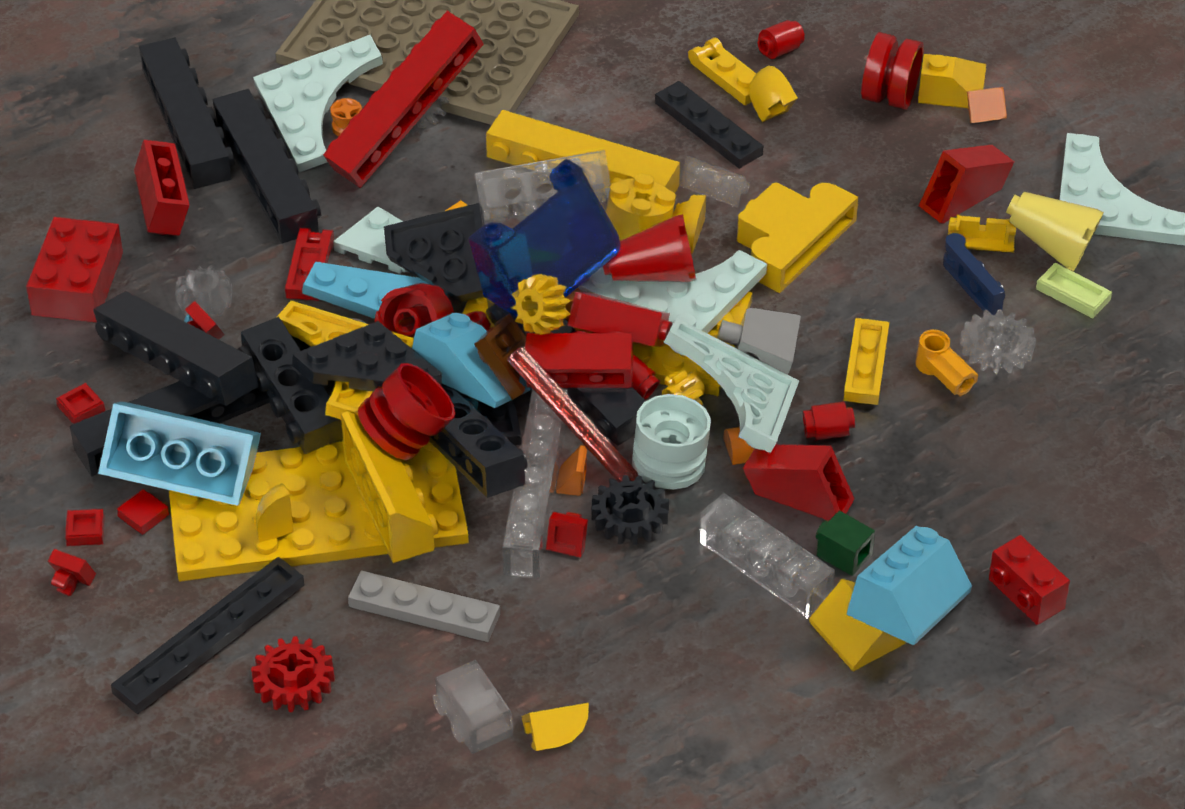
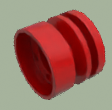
[358,363,455,460]

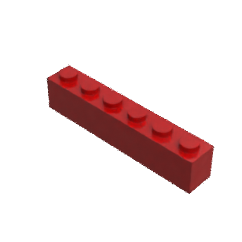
[323,11,484,189]

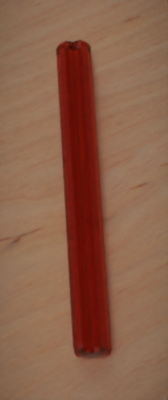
[508,347,638,483]

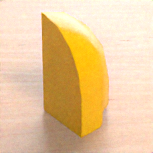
[749,66,798,122]
[672,195,706,254]
[256,483,294,543]
[521,703,589,751]

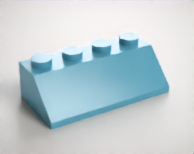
[98,402,261,506]
[846,526,972,645]

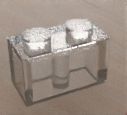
[433,660,513,754]

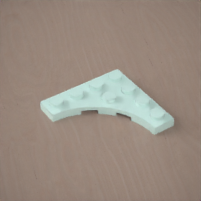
[253,35,383,173]
[1059,133,1185,245]
[579,250,767,333]
[664,318,799,453]

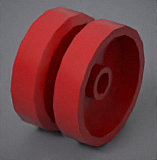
[861,32,924,110]

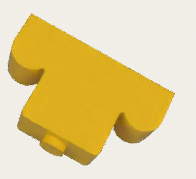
[737,182,858,293]

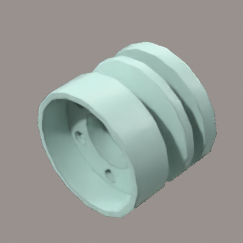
[632,394,711,490]

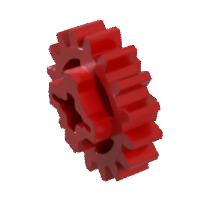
[251,636,335,712]

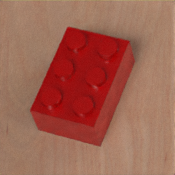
[26,217,123,323]

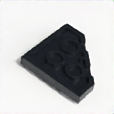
[384,203,492,303]
[292,321,442,391]

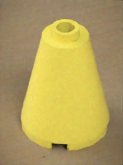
[1006,192,1104,271]

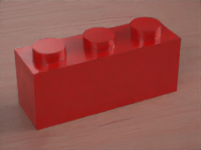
[134,140,190,236]
[524,331,633,388]

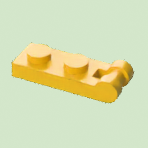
[688,37,756,106]

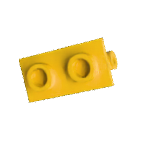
[948,214,1016,253]

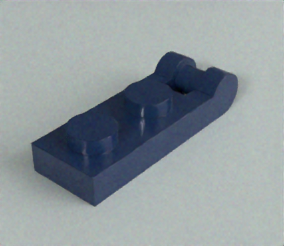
[943,233,1005,319]

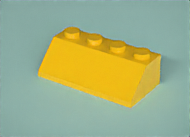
[341,411,438,563]

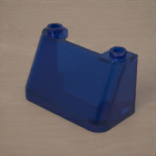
[468,159,621,317]

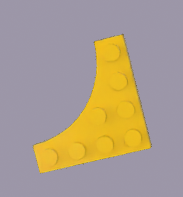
[277,301,414,420]

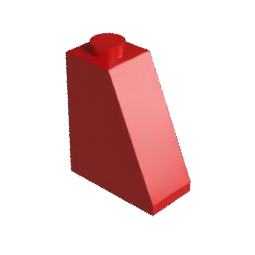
[919,145,1015,223]
[567,292,672,347]
[743,444,855,521]

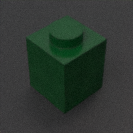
[816,510,875,576]

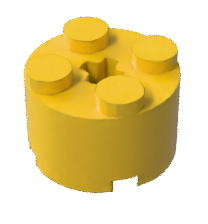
[605,173,676,242]

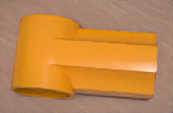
[915,329,978,397]

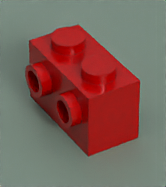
[988,534,1070,625]

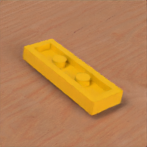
[843,318,890,405]

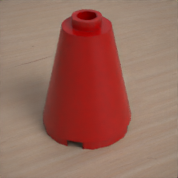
[601,214,696,282]

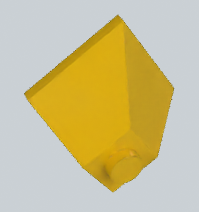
[918,54,986,109]

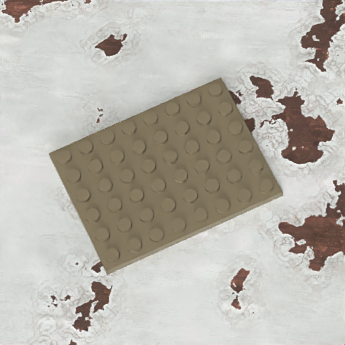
[275,0,579,125]

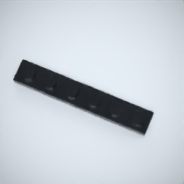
[111,557,304,714]

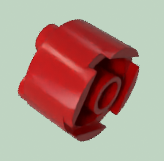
[375,283,454,338]

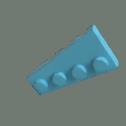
[302,262,449,319]

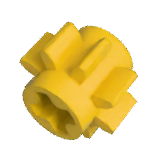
[662,369,705,405]

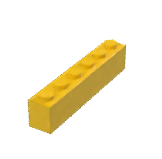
[486,110,680,194]

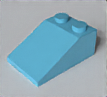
[412,313,531,408]

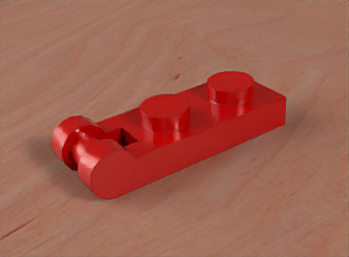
[285,228,334,301]

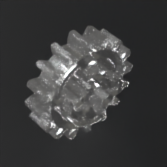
[960,309,1036,374]

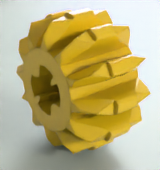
[511,274,571,335]

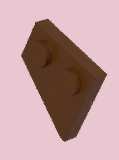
[474,313,526,400]

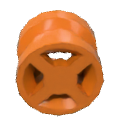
[330,98,362,136]

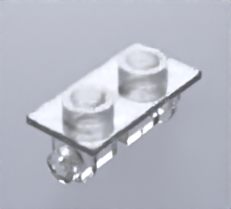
[680,156,750,207]

